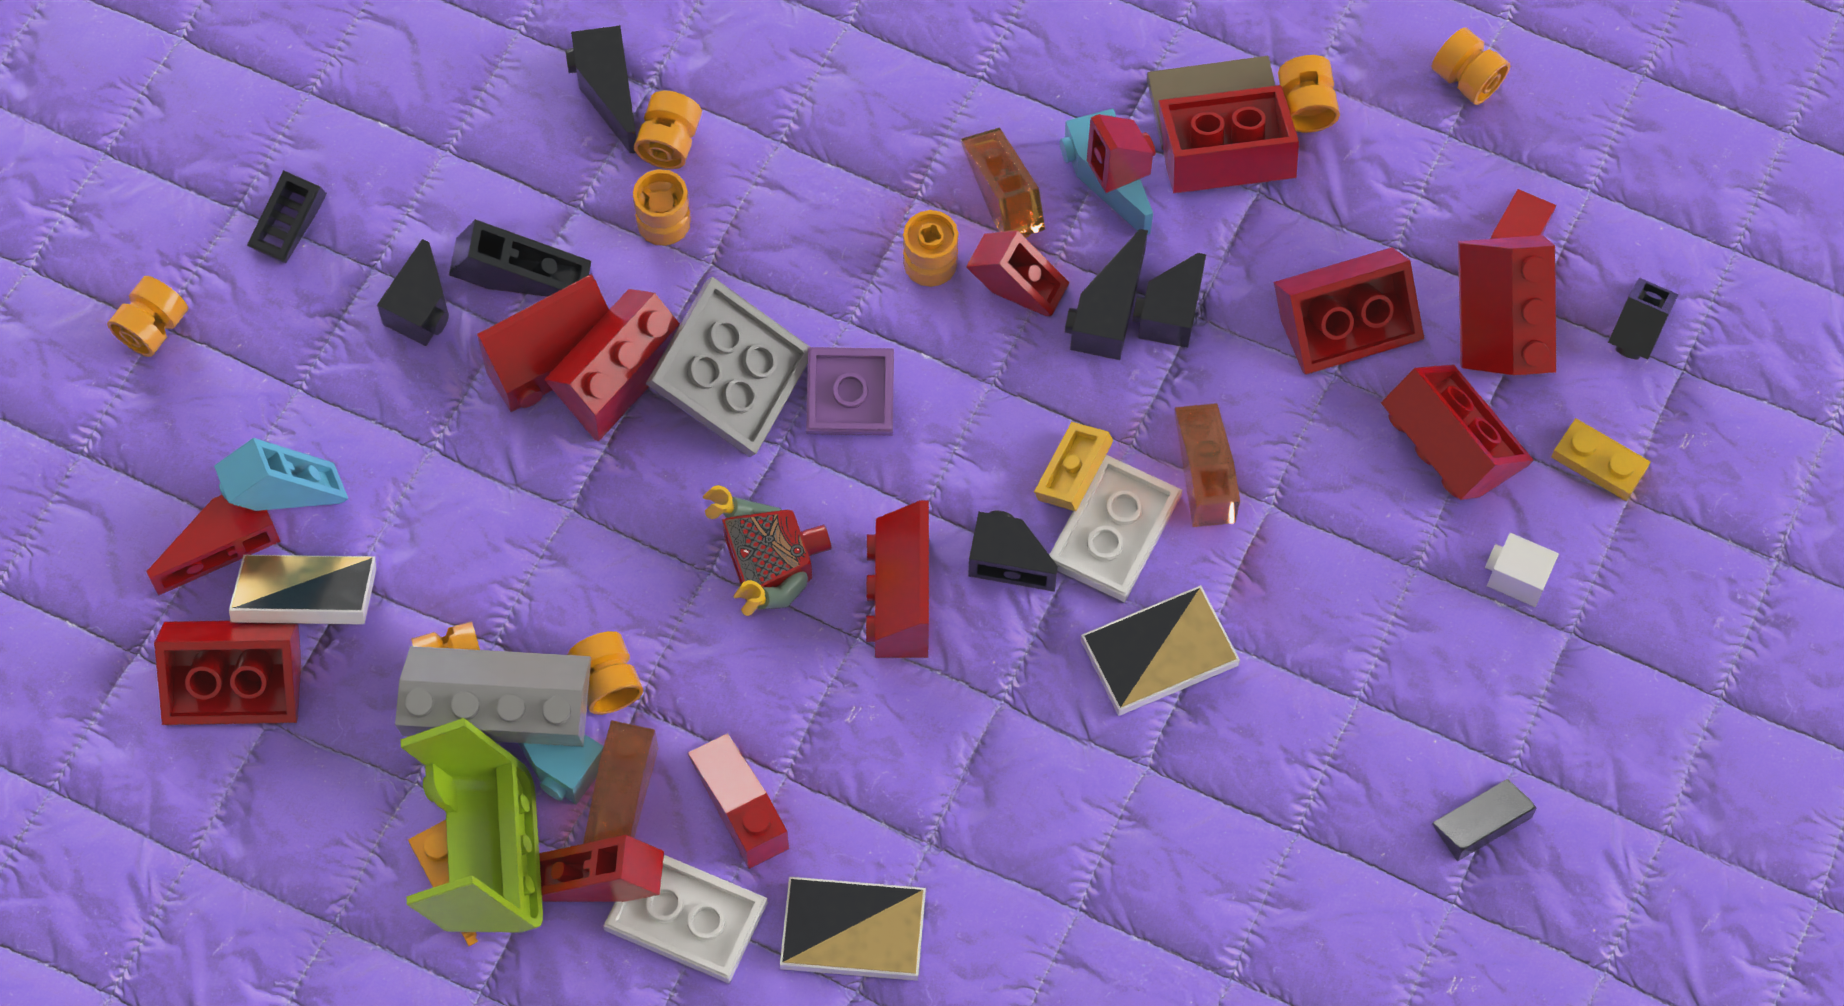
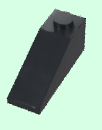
[565,25,636,154]
[449,219,591,297]
[1065,229,1148,360]

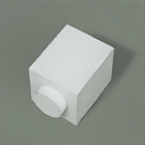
[1485,533,1559,607]

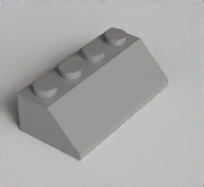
[395,646,591,747]

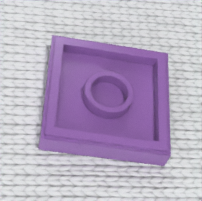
[806,347,894,436]

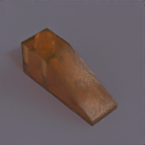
[961,127,1045,238]
[583,720,659,844]

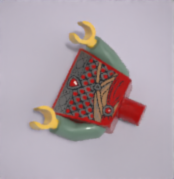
[703,485,832,616]

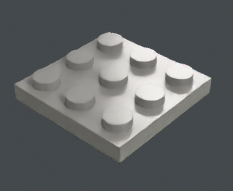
[646,277,810,457]

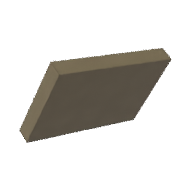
[1147,56,1276,150]

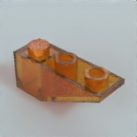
[1174,403,1240,527]

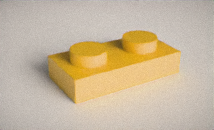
[1551,418,1651,501]
[1034,421,1113,511]

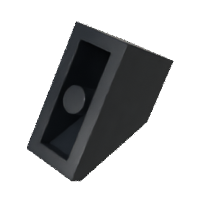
[377,239,449,346]
[1132,253,1206,348]
[1608,278,1679,360]
[968,510,1058,592]

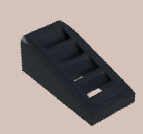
[247,170,327,263]

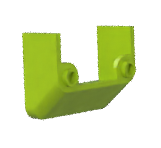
[400,718,543,933]

